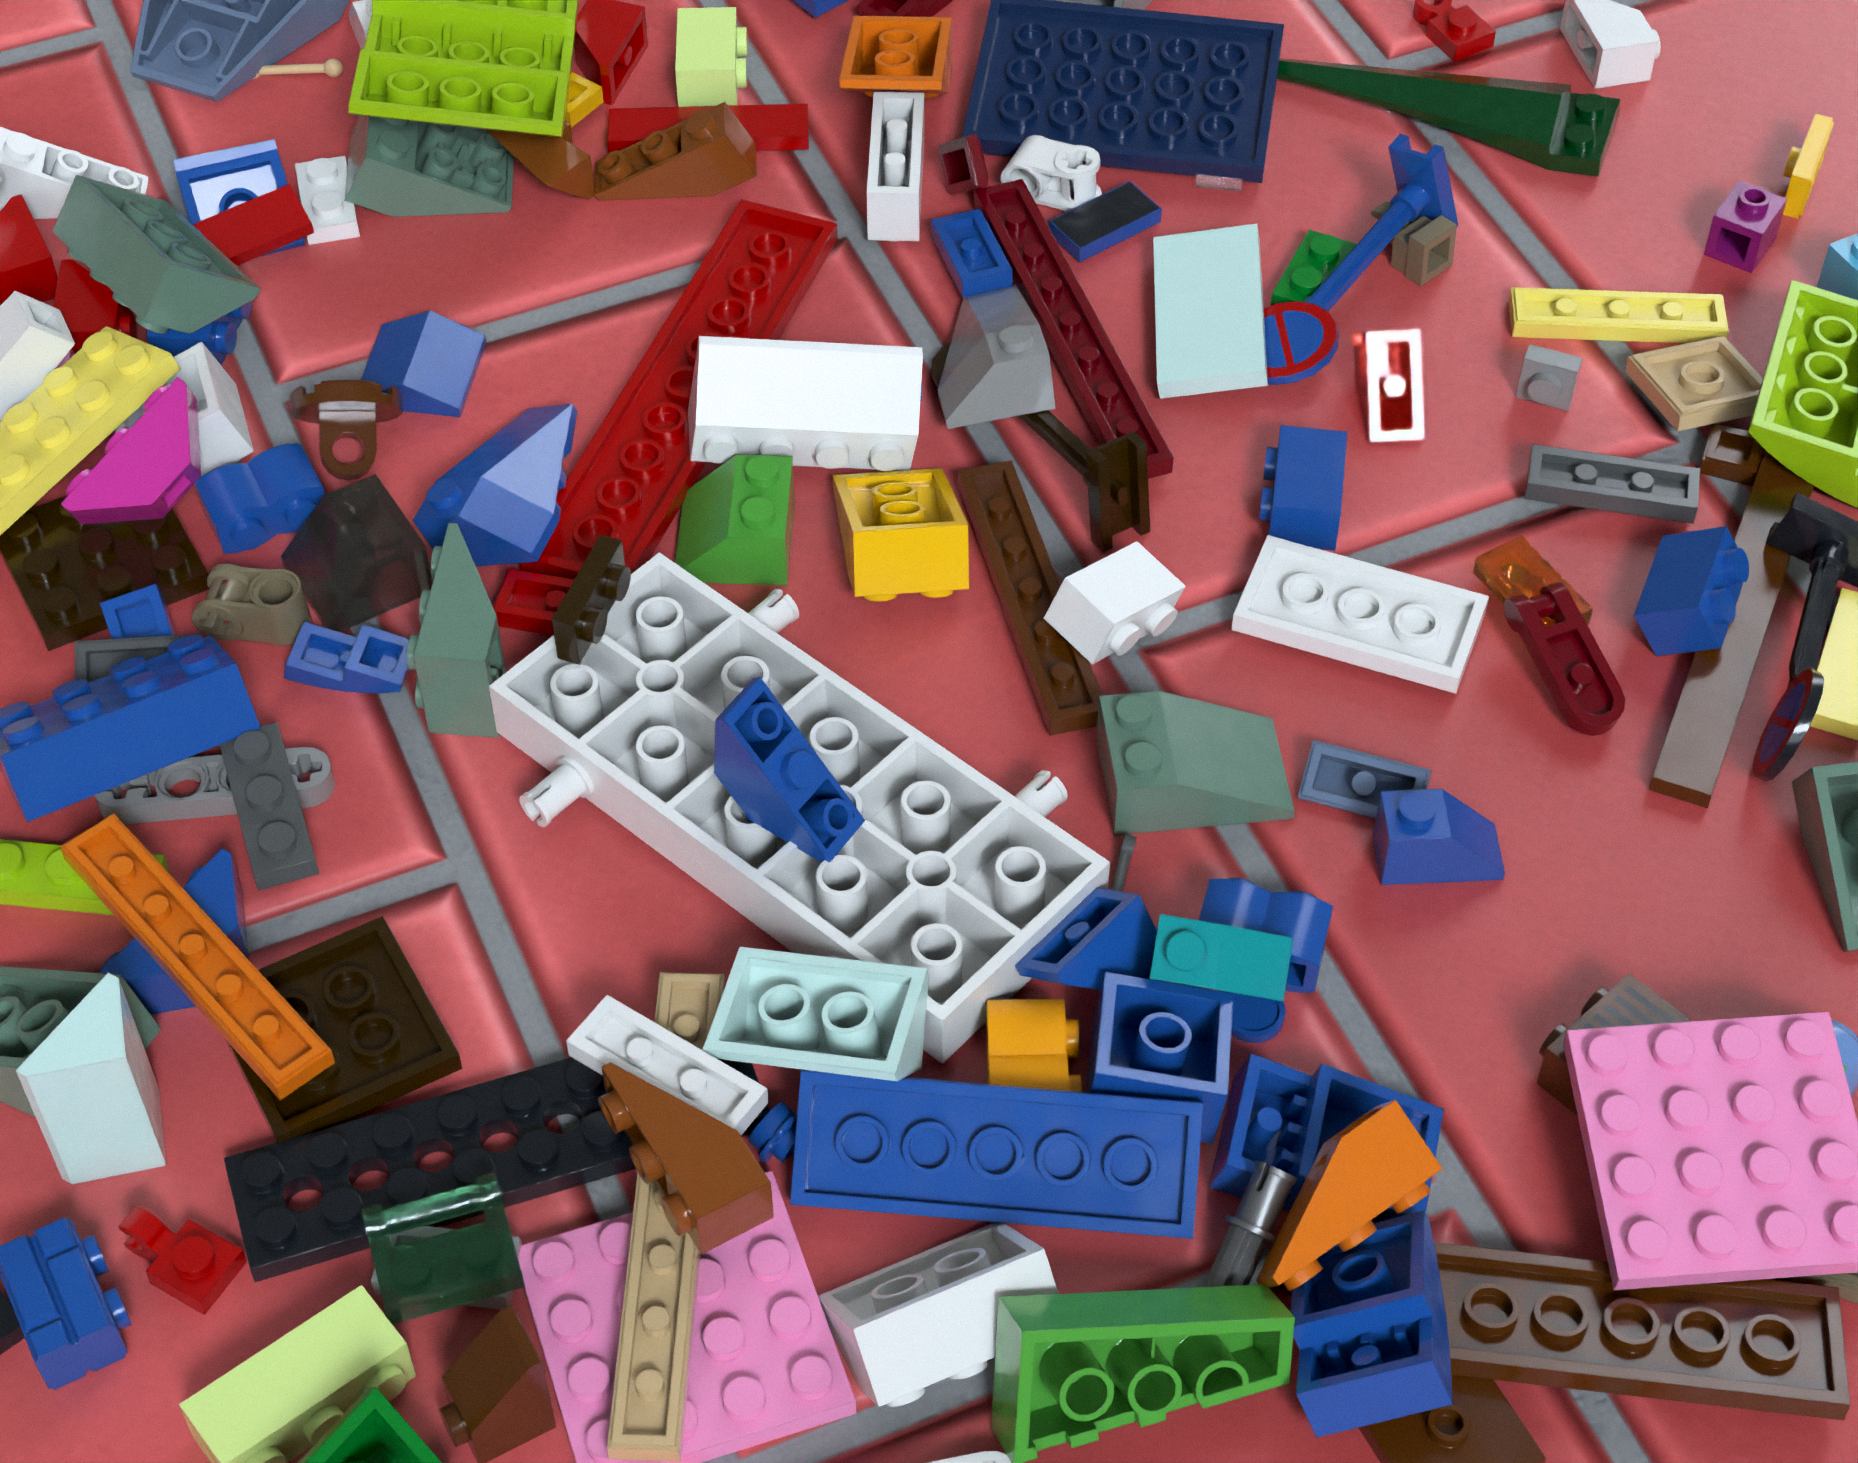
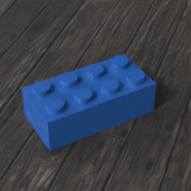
[0,635,261,822]

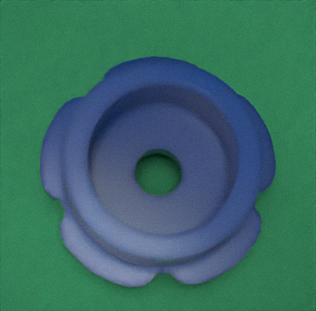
[748,1101,797,1163]

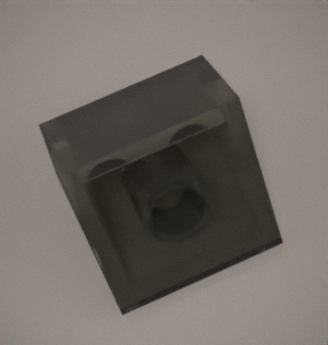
[281,474,433,632]

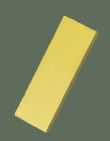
[1810,588,1858,741]

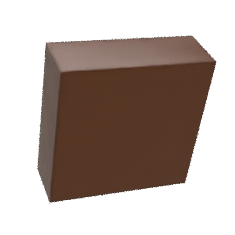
[1700,423,1764,486]

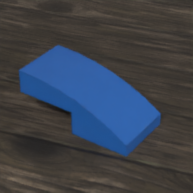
[284,622,409,693]

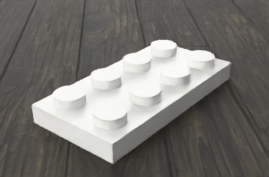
[1232,535,1489,694]

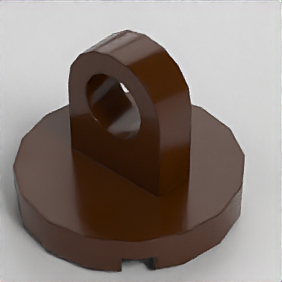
[290,380,403,481]

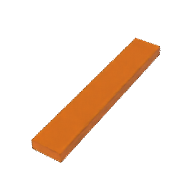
[60,813,335,1101]

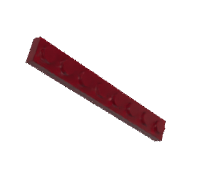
[974,179,1174,479]

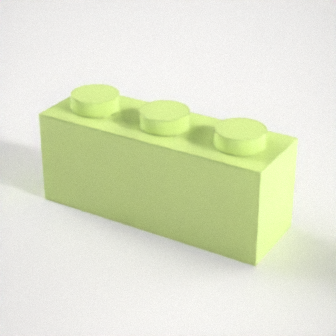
[179,1285,416,1463]

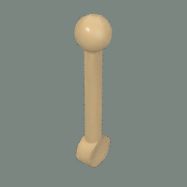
[253,58,343,79]

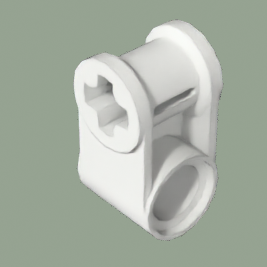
[1001,135,1102,212]

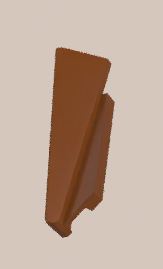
[486,120,595,200]

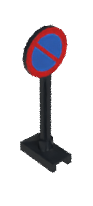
[1752,493,1858,781]

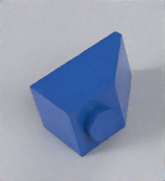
[1372,789,1505,885]
[1015,888,1157,990]

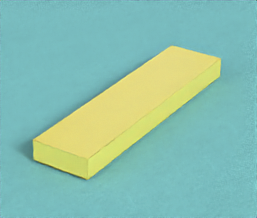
[1508,287,1729,343]

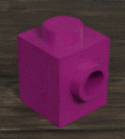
[1704,181,1787,273]

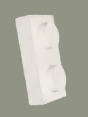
[295,156,360,245]

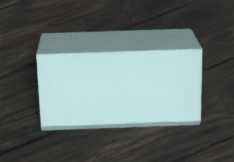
[703,947,929,1081]
[16,972,167,1185]

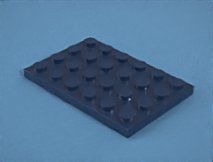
[962,0,1284,183]

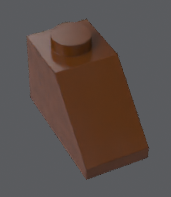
[438,1305,556,1463]

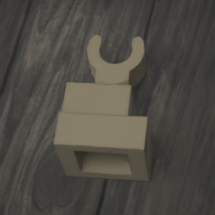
[1371,202,1457,286]

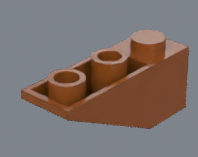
[594,102,757,201]
[598,1062,774,1254]

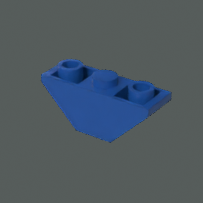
[714,677,865,863]
[100,849,249,1015]

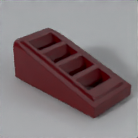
[938,134,989,195]

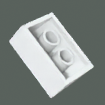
[818,1222,1059,1407]

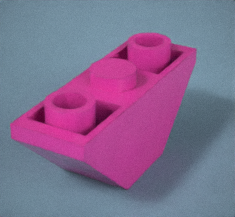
[61,377,201,525]

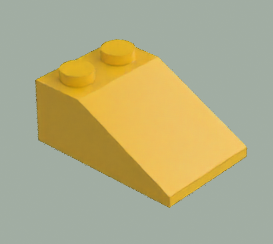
[833,468,969,602]

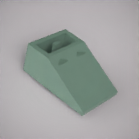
[344,116,514,217]
[407,523,506,738]

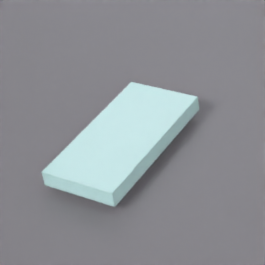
[1153,223,1268,399]

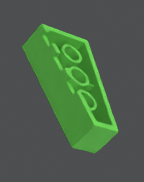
[991,1284,1295,1463]

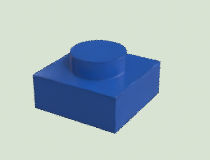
[100,584,176,639]

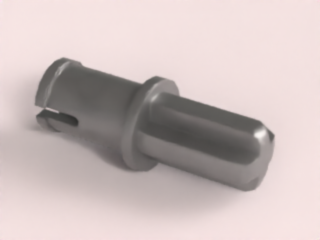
[1207,1160,1297,1287]

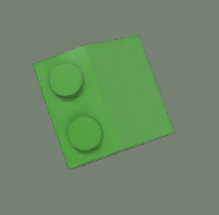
[675,455,795,585]

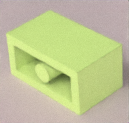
[675,7,748,107]

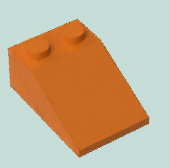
[839,16,952,98]

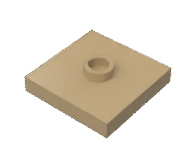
[1625,336,1763,432]

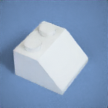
[115,342,254,476]

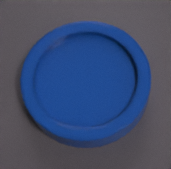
[1231,993,1286,1043]

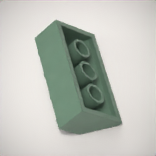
[52,175,261,334]

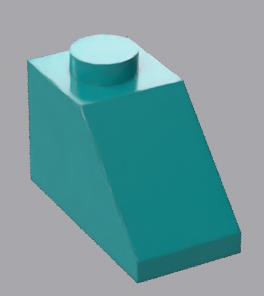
[1149,914,1294,1002]

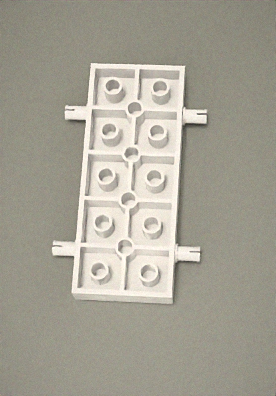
[489,552,1110,1064]

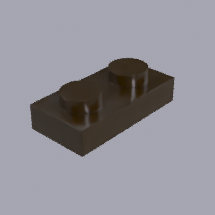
[552,535,631,665]

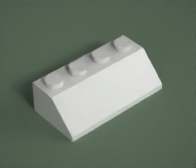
[688,336,923,471]

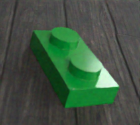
[1271,229,1357,305]

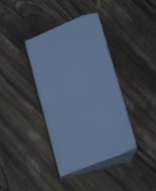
[1297,740,1431,819]

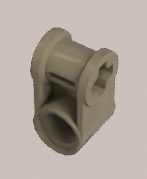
[191,564,313,646]

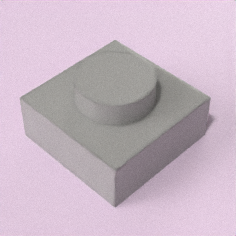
[1516,344,1583,411]

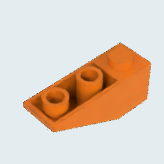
[1256,1099,1443,1291]

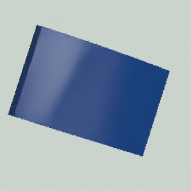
[1209,1053,1444,1224]
[1290,1210,1452,1438]

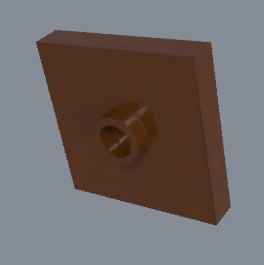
[1359,1375,1546,1463]

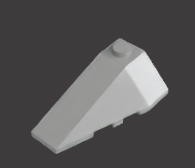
[938,284,1056,429]

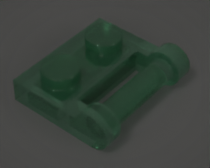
[361,1171,525,1324]

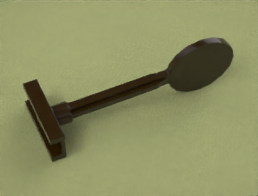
[931,342,1150,552]

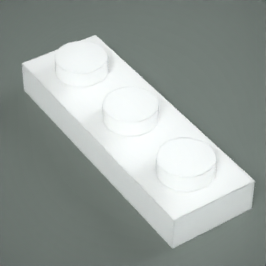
[566,995,768,1135]

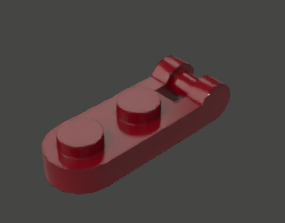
[1504,582,1625,736]

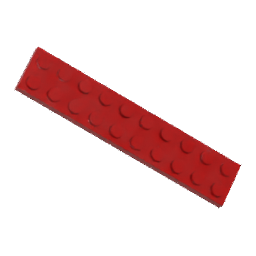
[521,199,838,579]

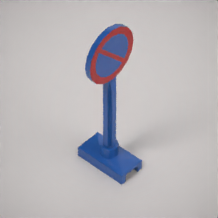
[1264,134,1458,385]

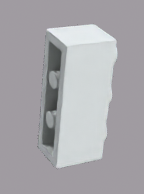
[867,92,925,242]

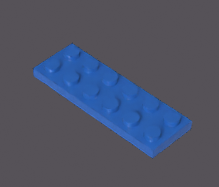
[790,1070,1203,1239]

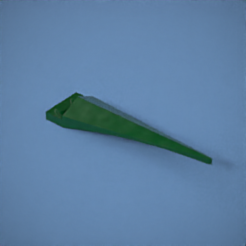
[1277,58,1620,177]

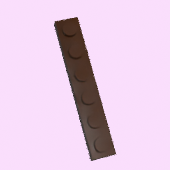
[958,460,1102,736]

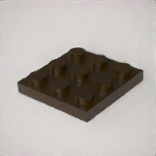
[0,496,209,651]
[225,916,462,1144]

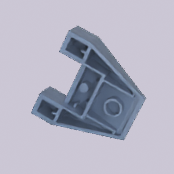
[130,0,350,102]

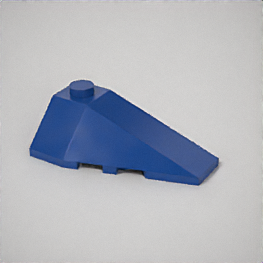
[413,403,578,567]

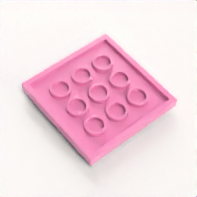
[1563,1012,1858,1290]
[517,1171,857,1463]

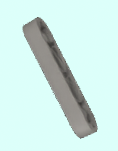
[94,747,336,825]

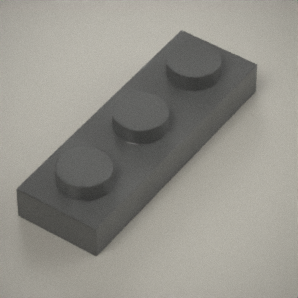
[1524,444,1701,524]
[220,722,319,891]

